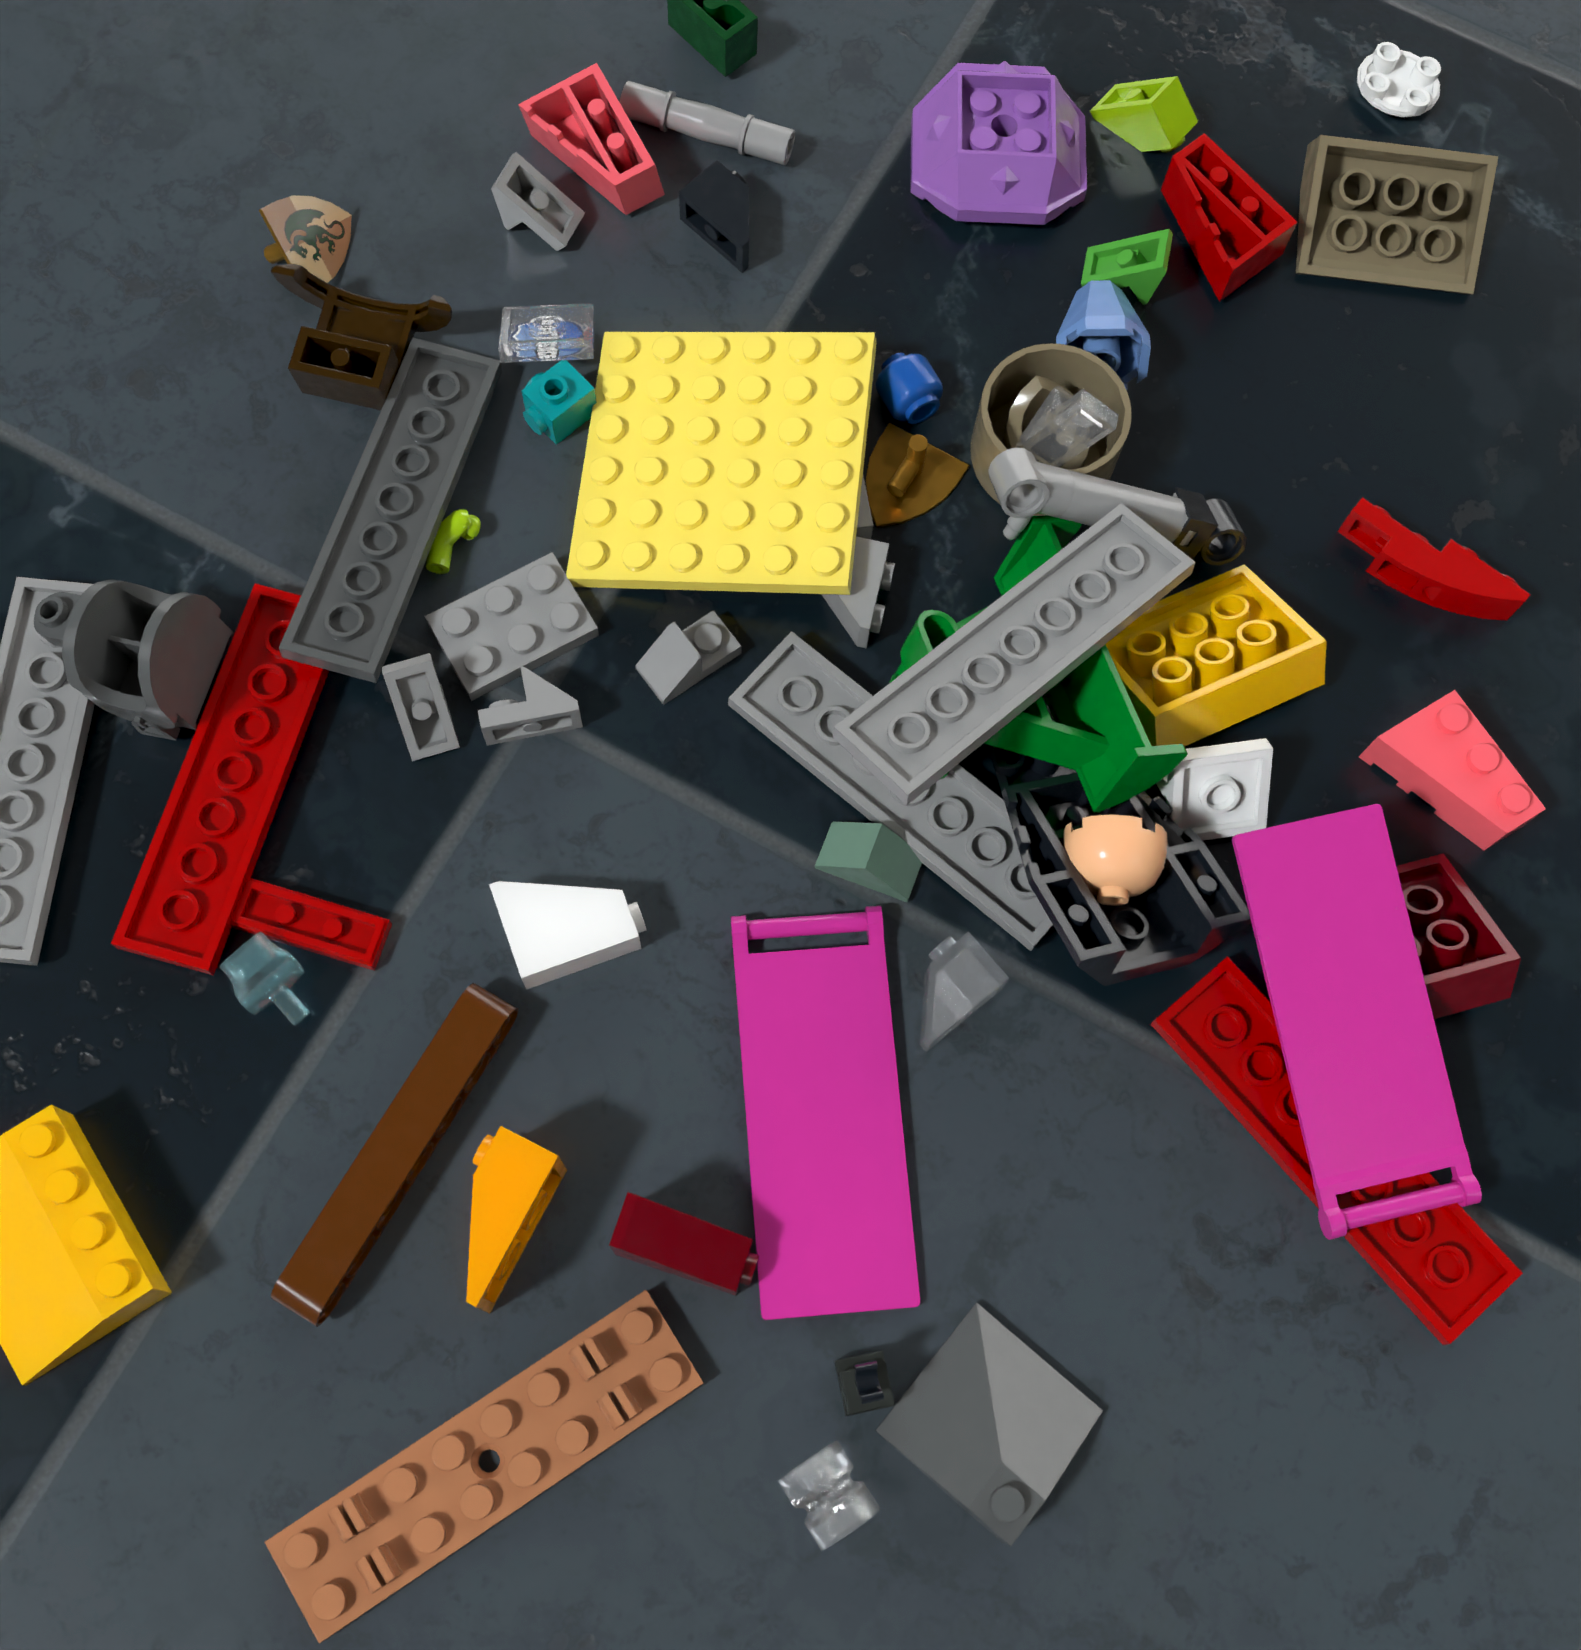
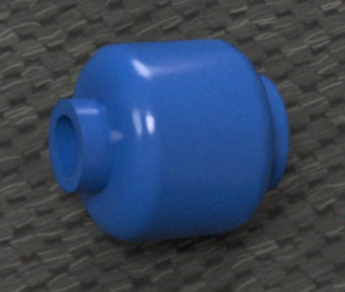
[875,353,943,424]

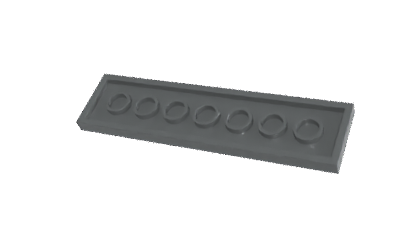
[279,337,502,683]

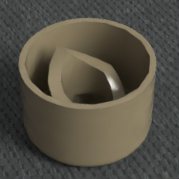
[970,343,1132,516]

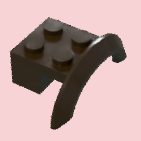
[271,264,452,410]

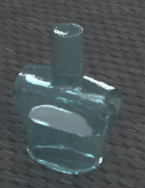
[219,932,310,1026]

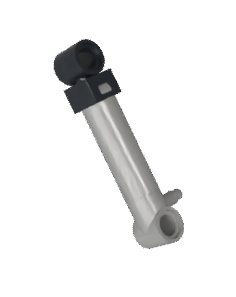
[988,448,1247,565]

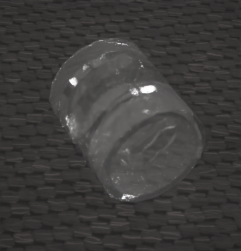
[778,1440,880,1551]

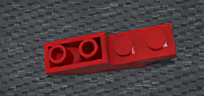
[1337,497,1531,621]

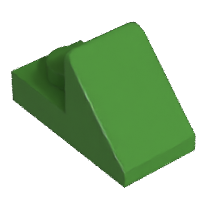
[1081,229,1173,305]

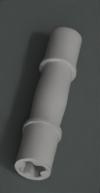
[620,81,795,165]

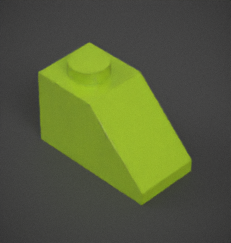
[1090,76,1198,153]

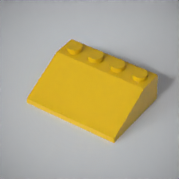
[1106,564,1326,747]
[0,1104,172,1386]

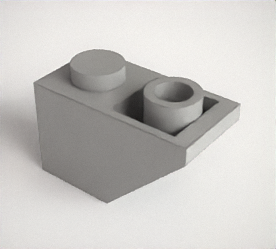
[821,536,895,648]

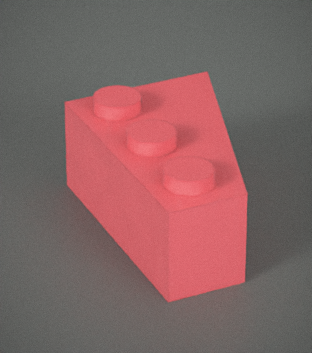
[518,63,665,215]

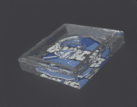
[498,303,594,363]

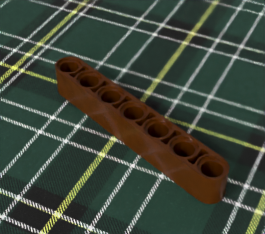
[271,983,518,1327]

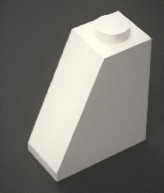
[489,881,646,989]

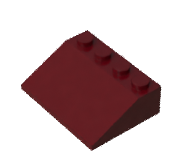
[1396,853,1521,1019]

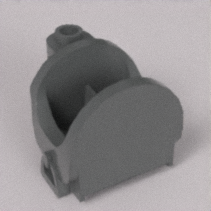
[34,579,235,741]

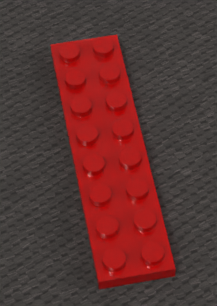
[111,583,329,976]
[1151,956,1523,1345]

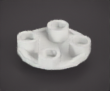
[1357,42,1441,117]

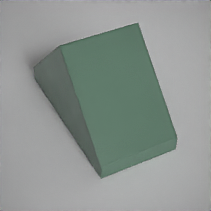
[815,822,922,902]

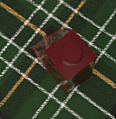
[609,1192,759,1296]

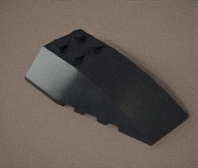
[987,706,1251,986]

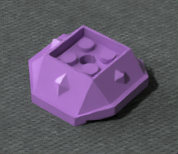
[911,61,1087,225]

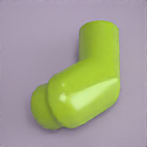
[425,509,481,574]

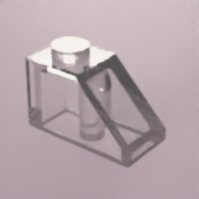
[920,932,1009,1053]

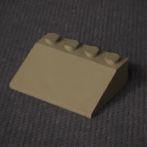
[1296,135,1498,295]

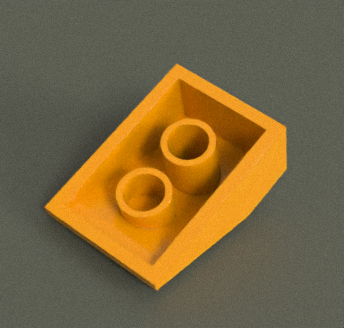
[466,1126,567,1314]

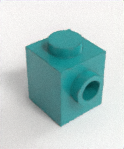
[522,358,597,445]

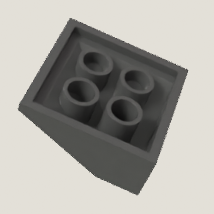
[875,1303,1103,1546]

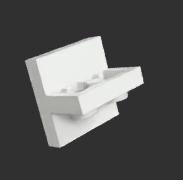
[1156,738,1273,840]

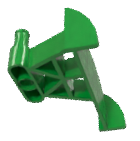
[889,515,1188,812]

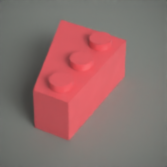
[1359,690,1546,851]

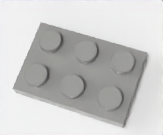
[425,552,599,701]

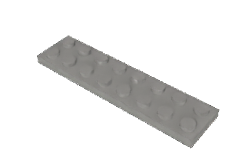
[833,503,1195,806]
[0,577,95,966]
[728,631,1053,951]

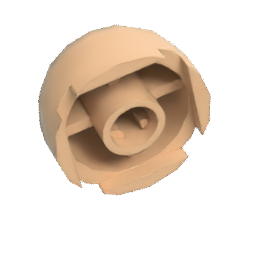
[1063,814,1167,906]

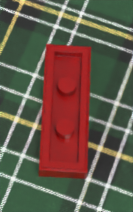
[231,877,392,971]

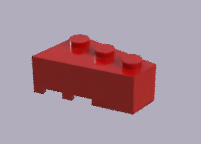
[1161,133,1298,302]

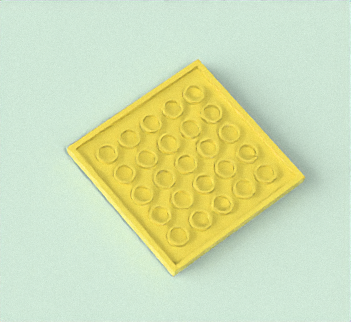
[566,332,877,595]

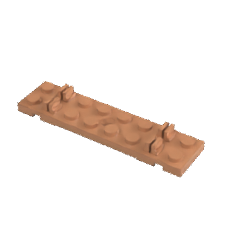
[265,1290,704,1644]

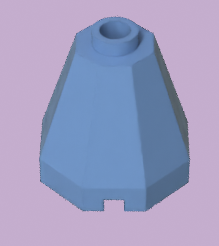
[1056,280,1151,390]

